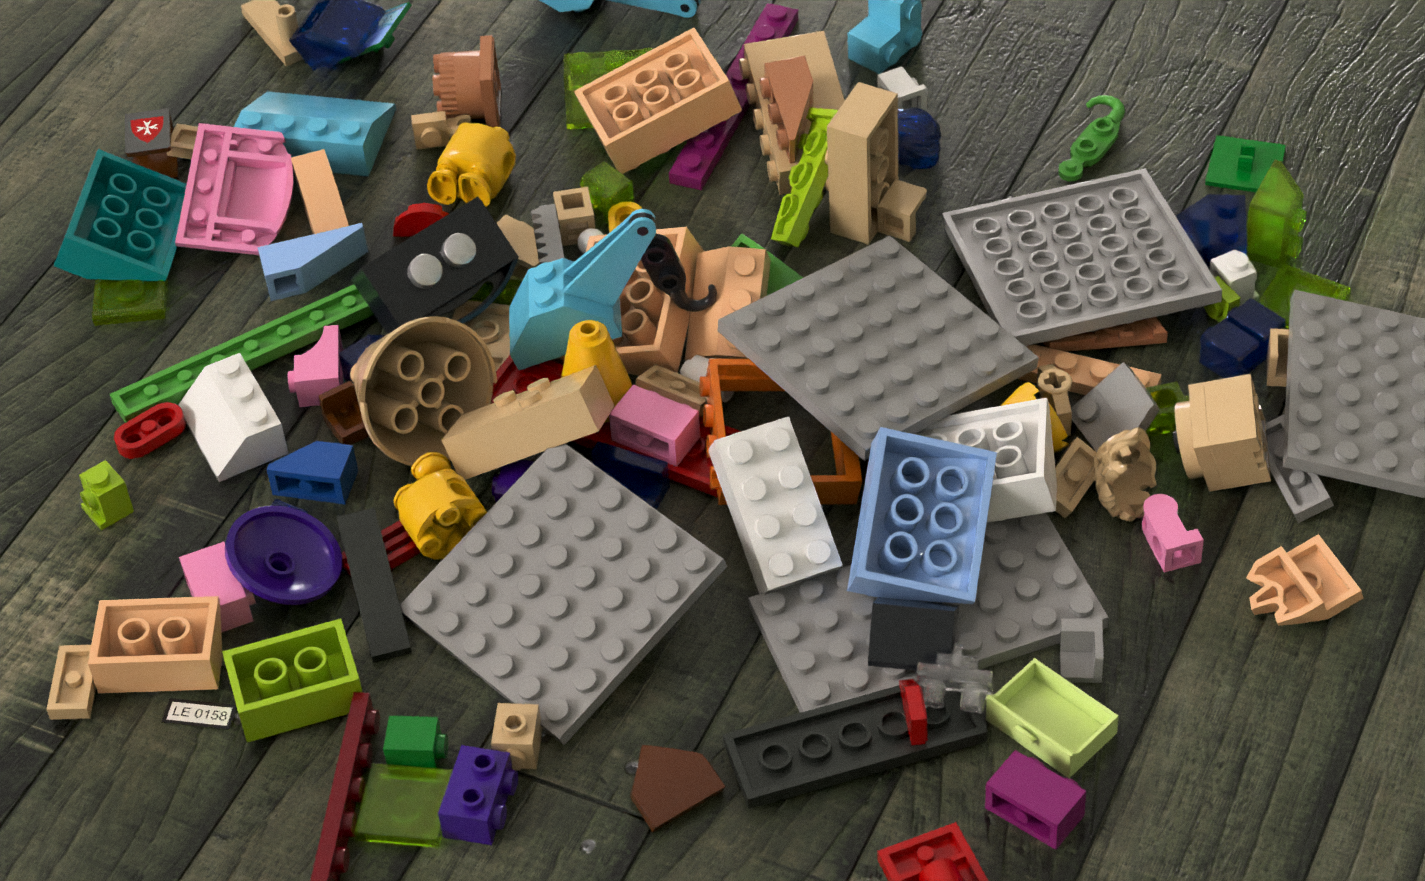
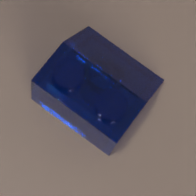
[1176,194,1247,270]

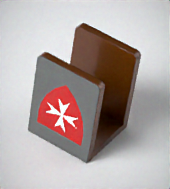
[125,108,179,180]

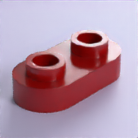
[114,402,186,459]

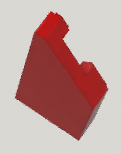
[899,679,927,746]

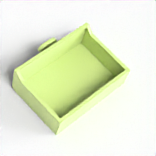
[986,658,1119,778]

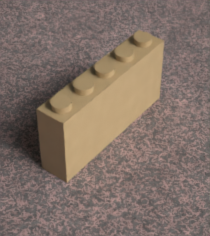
[739,31,845,195]

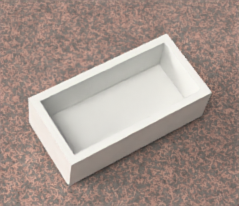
[708,416,843,594]

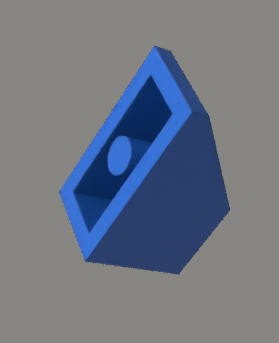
[267,441,359,504]

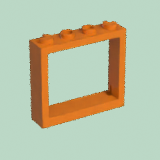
[699,359,862,505]

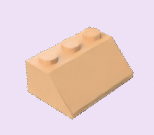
[685,246,771,361]
[88,596,223,694]

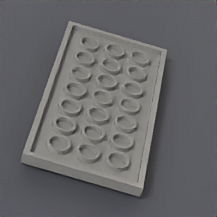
[748,513,1109,713]

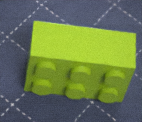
[222,618,362,743]

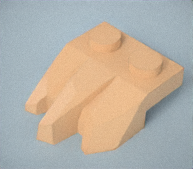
[1246,534,1364,626]

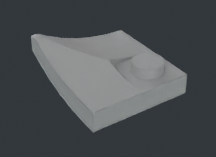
[1071,362,1159,452]

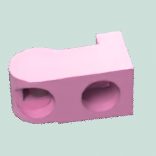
[1141,494,1204,573]

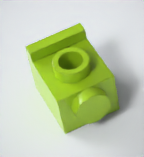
[79,460,134,531]

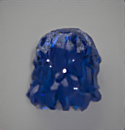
[898,107,941,169]

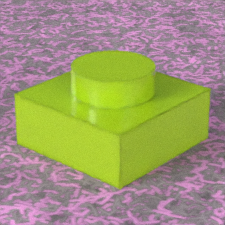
[1204,276,1241,329]

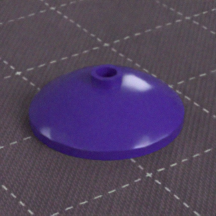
[225,506,342,605]

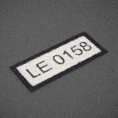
[161,698,237,730]

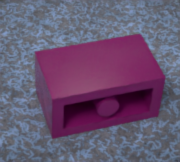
[985,750,1086,850]

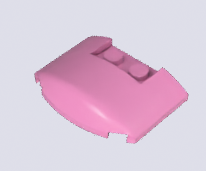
[175,123,294,255]

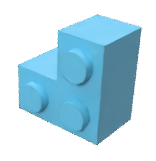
[848,0,922,74]

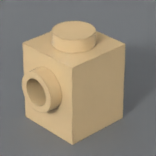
[491,703,543,770]

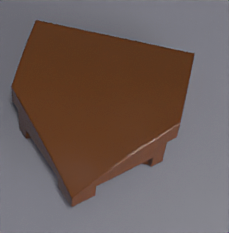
[629,745,726,832]

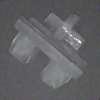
[916,643,994,714]

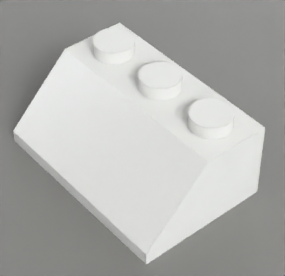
[178,353,289,482]

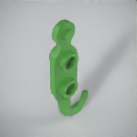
[1058,95,1125,182]

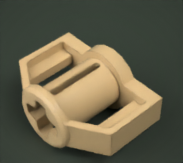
[1037,364,1072,436]

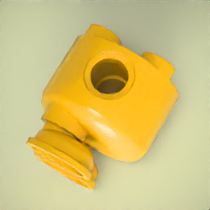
[427,123,516,207]
[394,452,487,560]

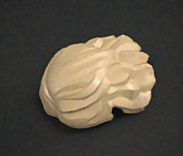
[1093,427,1157,522]

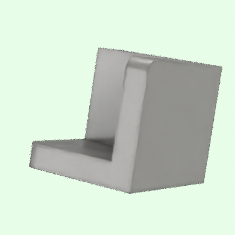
[1060,618,1104,683]

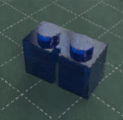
[1199,298,1286,378]

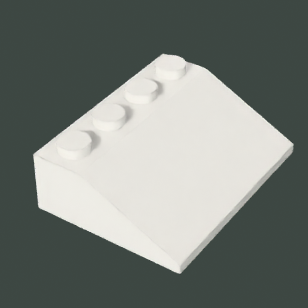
[916,398,1057,523]

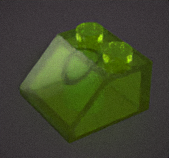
[1244,160,1307,270]

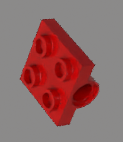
[877,822,988,881]

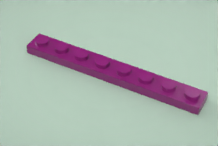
[669,3,798,191]

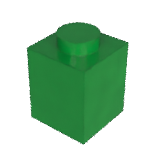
[383,716,449,775]

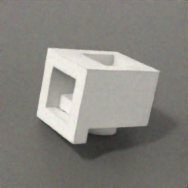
[878,66,927,124]
[1210,249,1259,308]

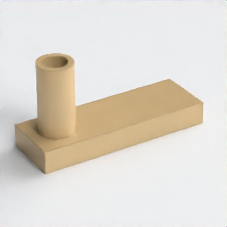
[241,0,315,67]

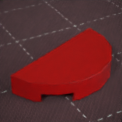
[393,203,449,237]

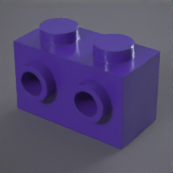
[438,745,518,845]

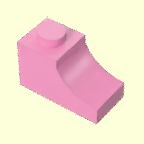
[288,325,344,407]

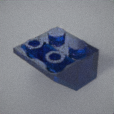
[289,0,386,71]

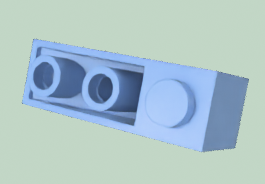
[257,223,368,301]

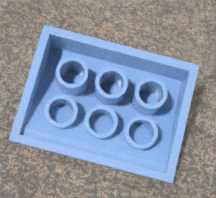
[847,427,997,604]

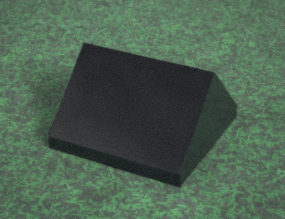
[868,597,959,674]

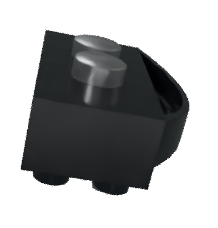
[351,196,519,334]

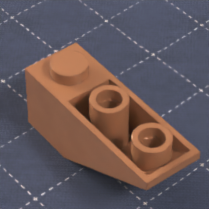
[759,55,813,163]

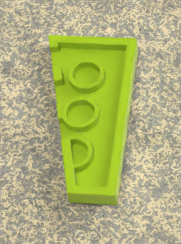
[771,107,838,247]

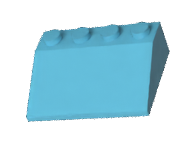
[234,92,396,176]

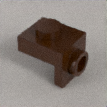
[319,381,369,445]

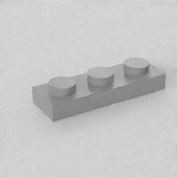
[1266,414,1334,523]

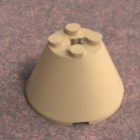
[350,316,497,466]

